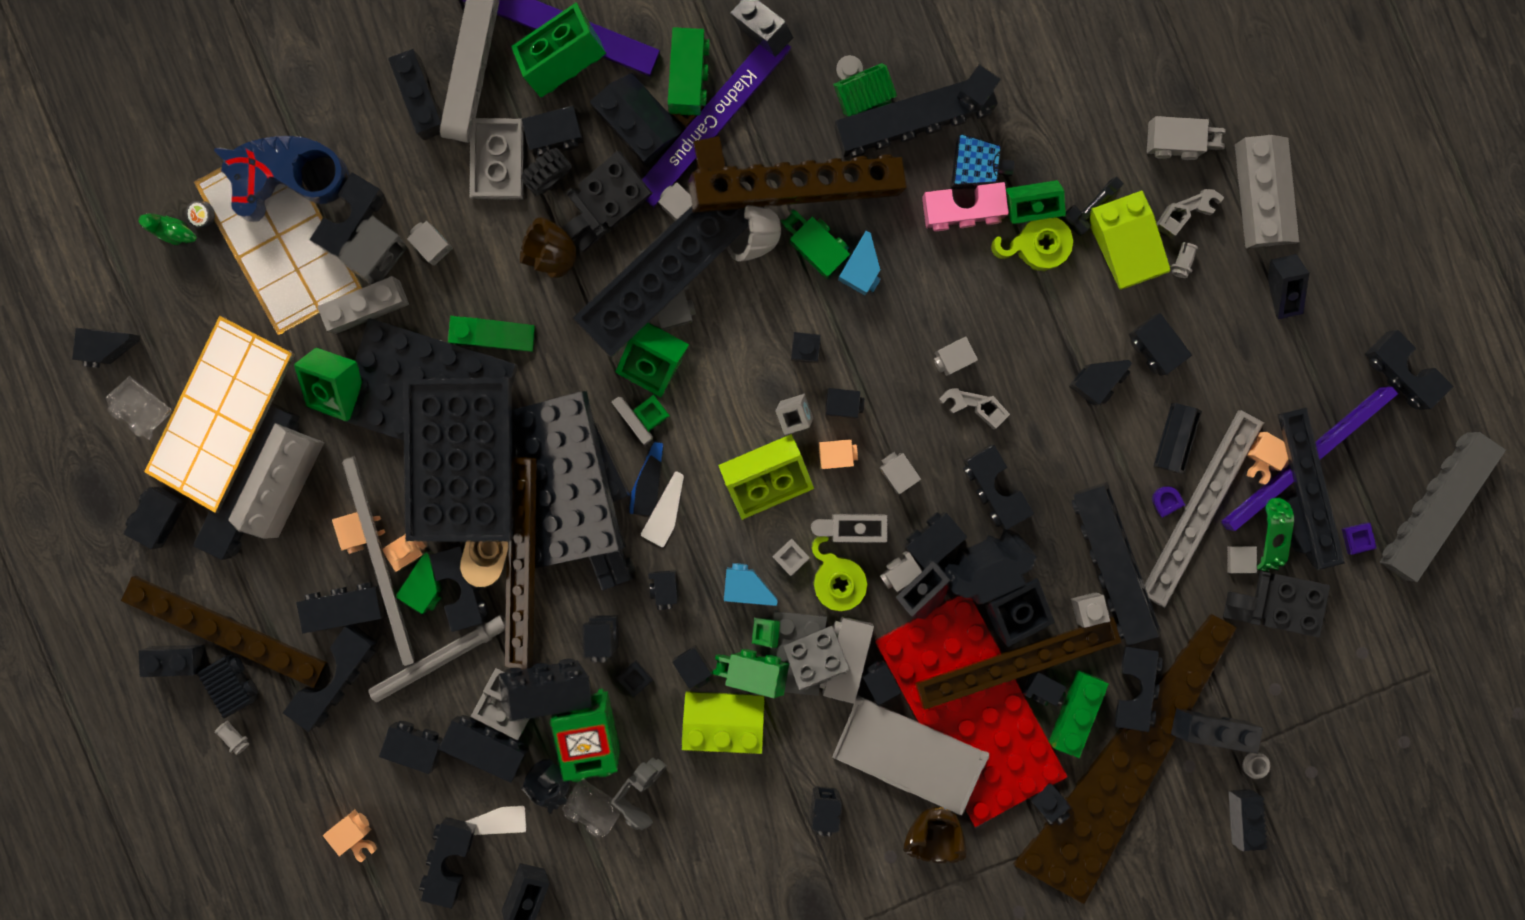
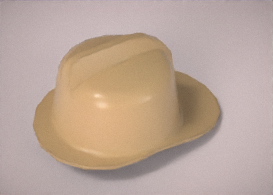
[460,541,508,587]

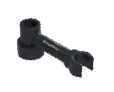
[1060,176,1124,236]

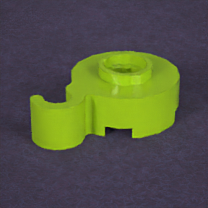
[991,217,1073,271]
[811,536,867,611]

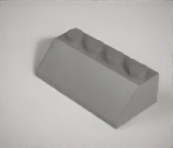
[1235,135,1299,249]
[229,423,324,539]

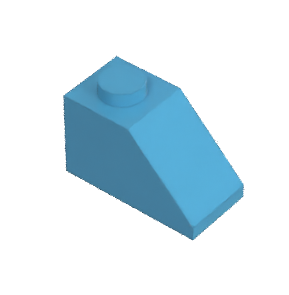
[838,231,881,295]
[724,563,777,606]

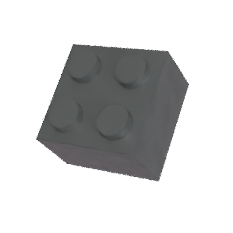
[338,216,408,285]

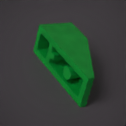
[448,316,535,352]

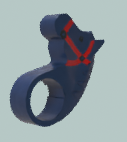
[214,136,349,222]

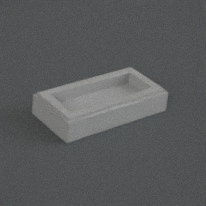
[612,396,653,445]

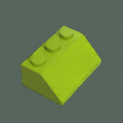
[718,434,814,520]
[682,691,764,754]

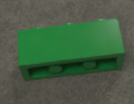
[668,27,710,115]
[1049,670,1109,758]

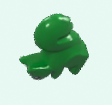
[138,213,197,246]

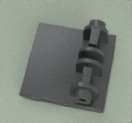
[783,626,850,691]

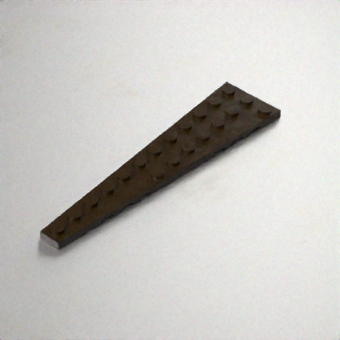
[1013,614,1237,904]

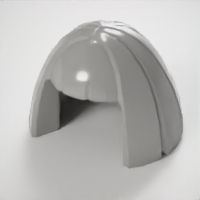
[727,206,781,261]

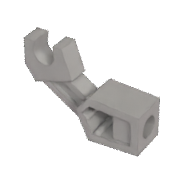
[1157,189,1224,238]
[938,388,1010,429]

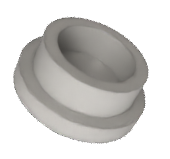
[836,55,863,80]
[1243,752,1270,779]

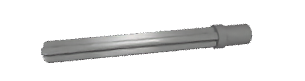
[369,615,505,702]

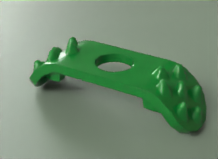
[1257,498,1294,572]

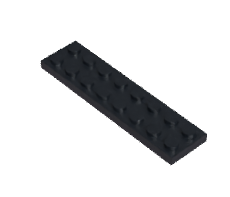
[573,183,764,358]

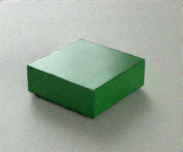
[633,395,670,432]
[752,617,780,648]

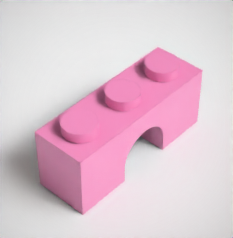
[922,182,1008,231]

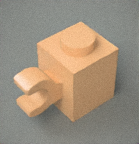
[1247,432,1289,484]
[332,512,385,554]
[381,535,428,572]
[323,810,377,862]

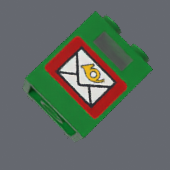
[551,689,620,782]

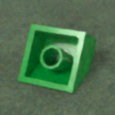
[615,323,689,397]
[294,348,362,422]

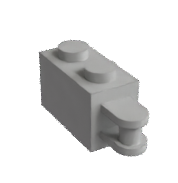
[1147,116,1226,160]
[811,514,887,542]

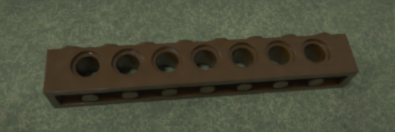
[689,154,907,213]

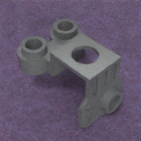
[611,757,667,831]

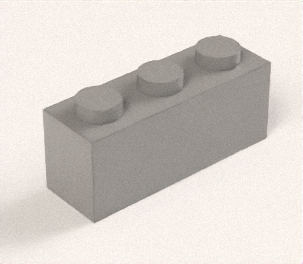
[317,276,409,334]
[819,616,874,704]

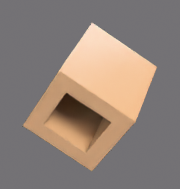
[818,440,858,469]

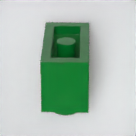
[395,550,443,614]

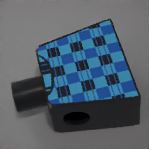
[950,134,1014,190]

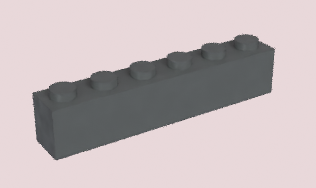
[1379,432,1506,582]

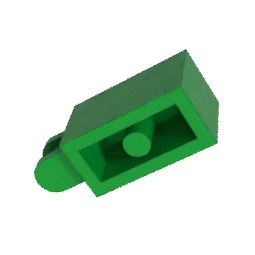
[780,208,850,280]
[712,649,789,698]

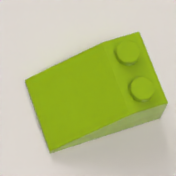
[1089,191,1171,290]

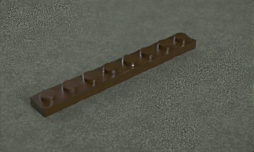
[505,456,537,669]
[121,576,328,688]
[915,617,1122,710]

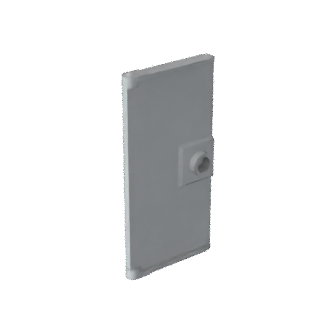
[832,695,989,816]

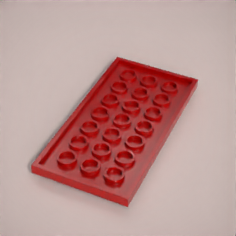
[874,595,1067,827]

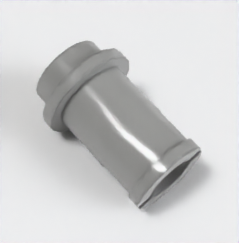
[1171,242,1198,278]
[214,721,249,755]

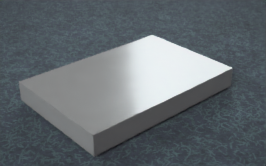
[470,118,525,200]

